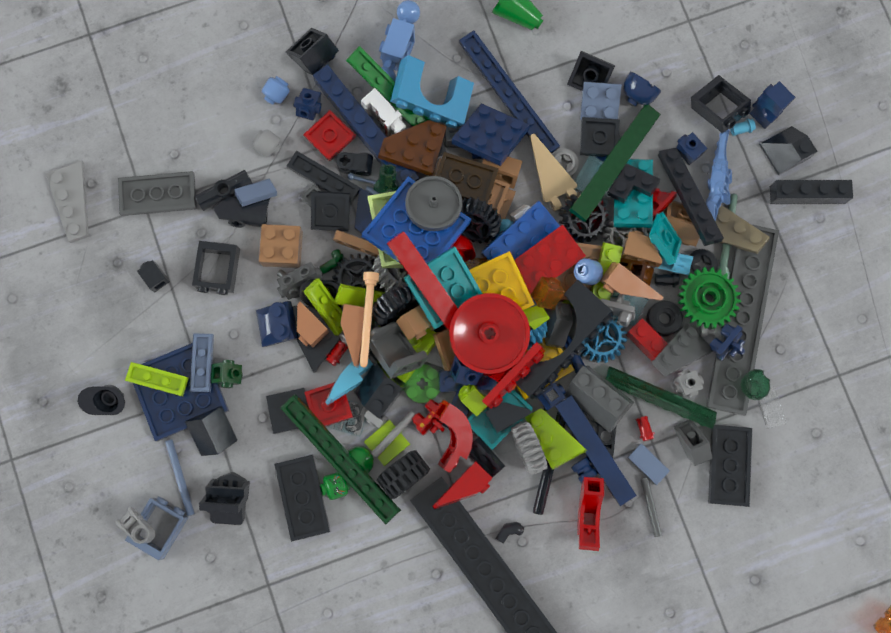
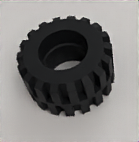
[377,450,430,499]

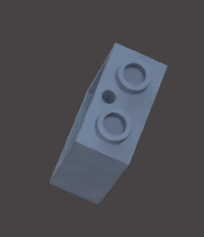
[125,496,189,560]

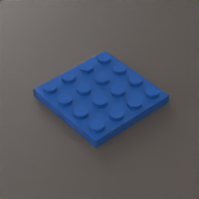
[362,176,471,264]
[481,201,560,308]

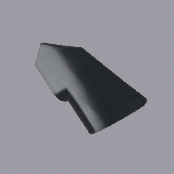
[213,196,270,228]

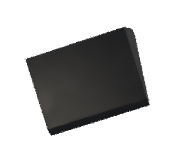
[567,51,615,91]
[185,406,238,456]

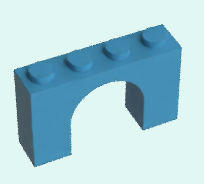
[390,55,474,128]

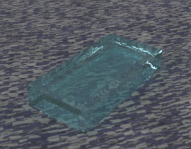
[574,156,603,192]

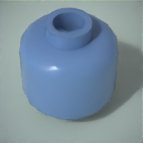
[262,76,290,105]
[574,258,603,285]

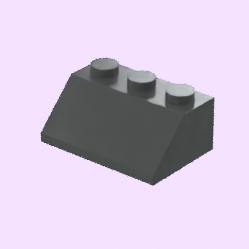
[565,366,634,433]

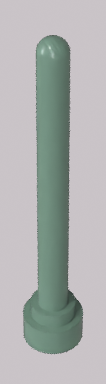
[715,193,738,280]

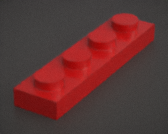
[482,342,545,409]

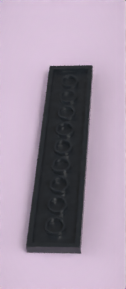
[410,477,557,633]

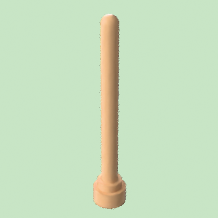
[360,272,379,368]

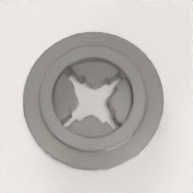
[552,149,579,176]

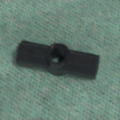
[195,170,253,211]

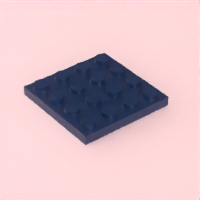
[133,343,229,442]

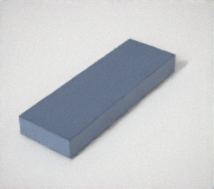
[190,333,214,392]

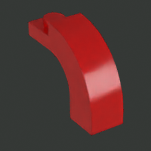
[433,399,473,473]
[577,477,604,551]

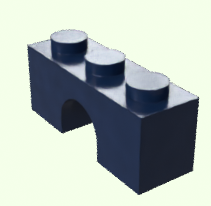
[749,81,796,129]

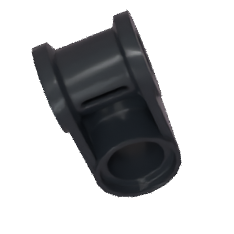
[336,152,373,176]

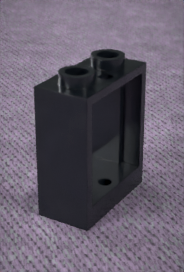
[691,75,751,133]
[192,241,240,295]

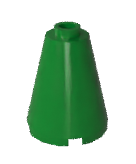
[492,0,544,30]

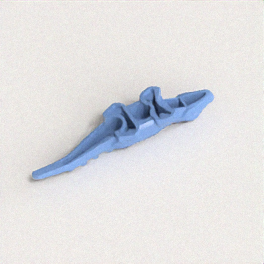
[705,129,732,221]

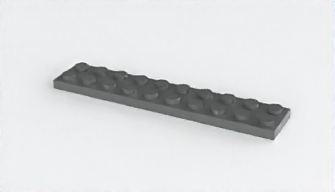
[706,224,779,416]

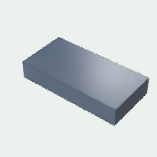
[234,178,277,207]
[627,443,670,485]

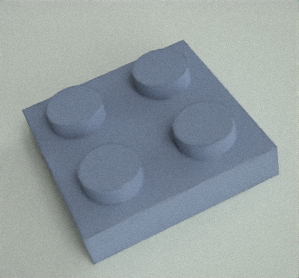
[580,82,622,120]

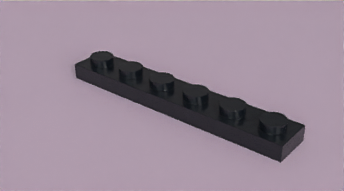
[658,148,724,246]

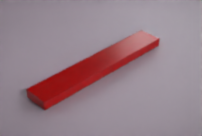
[387,231,458,331]

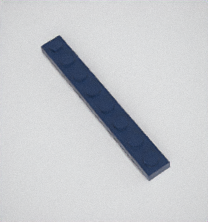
[459,30,560,153]

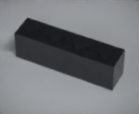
[769,180,853,204]

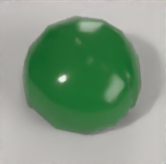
[347,446,374,473]

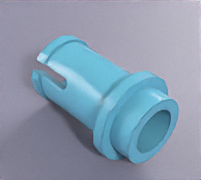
[730,118,756,136]

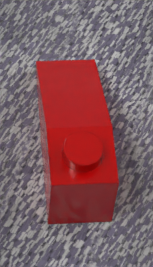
[432,461,492,509]

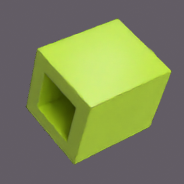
[458,384,488,416]

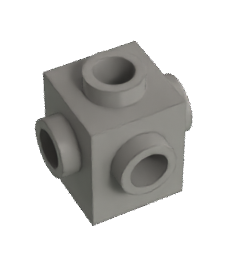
[673,369,704,399]

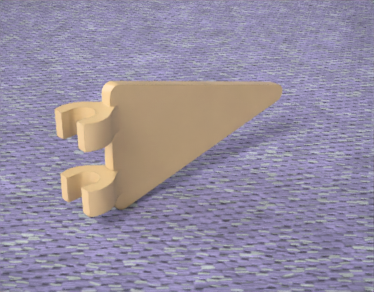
[530,134,577,212]

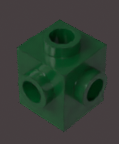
[210,360,243,388]

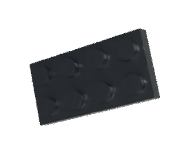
[708,425,752,507]
[274,455,331,542]

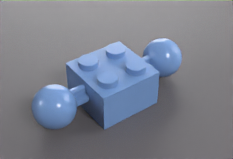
[379,0,420,81]

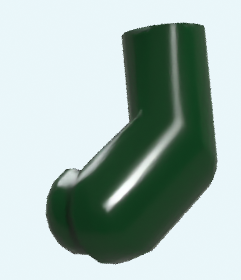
[319,249,344,274]

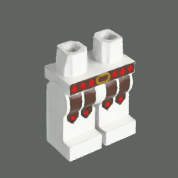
[361,88,406,137]

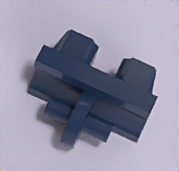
[710,324,745,361]

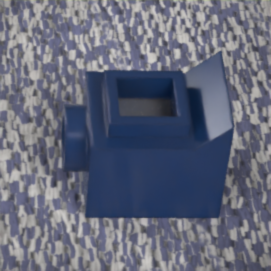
[535,382,566,411]

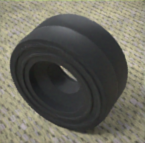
[646,301,683,336]

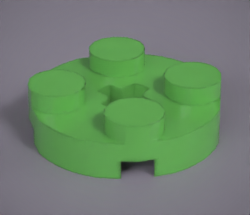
[404,365,440,404]

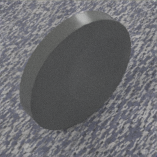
[405,176,462,231]

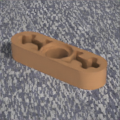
[333,231,379,257]

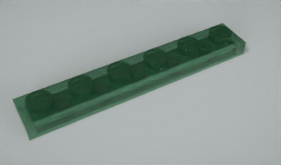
[605,366,717,429]

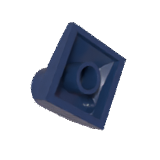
[256,301,298,347]

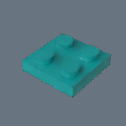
[649,212,682,265]

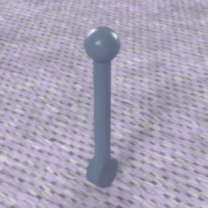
[348,173,386,189]

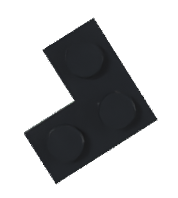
[607,163,660,203]

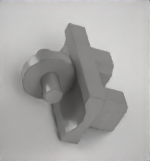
[601,294,636,327]

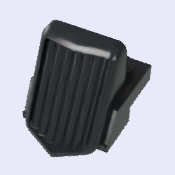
[199,472,250,525]

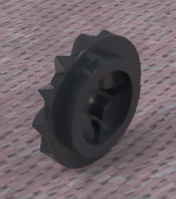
[689,249,718,275]

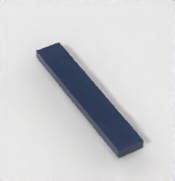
[555,395,637,506]

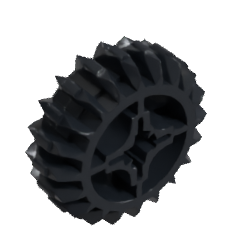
[558,191,610,243]
[461,197,502,244]
[332,253,382,293]
[372,283,419,327]

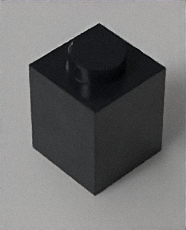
[137,260,170,293]

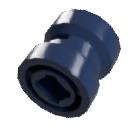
[571,457,598,484]

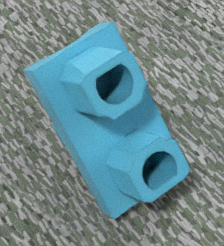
[654,250,693,275]

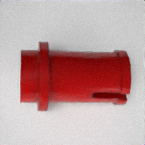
[326,341,348,366]
[635,416,655,442]

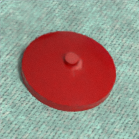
[449,293,530,374]

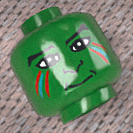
[320,472,351,500]

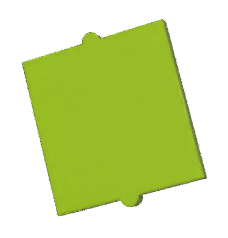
[364,420,410,466]

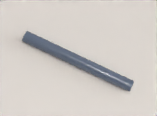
[165,439,195,517]

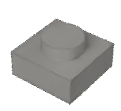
[364,410,388,428]

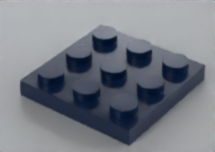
[452,103,529,166]

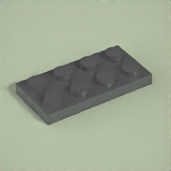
[118,171,197,216]

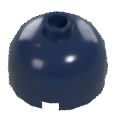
[623,71,661,106]

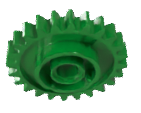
[677,267,741,329]

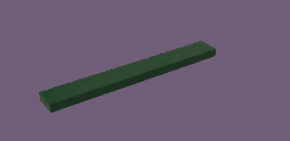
[569,105,661,222]
[280,394,401,525]

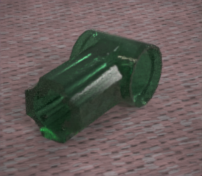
[373,164,398,194]

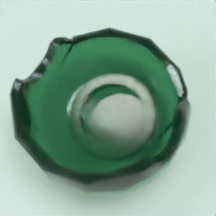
[740,369,770,401]

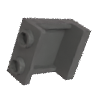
[369,321,428,379]

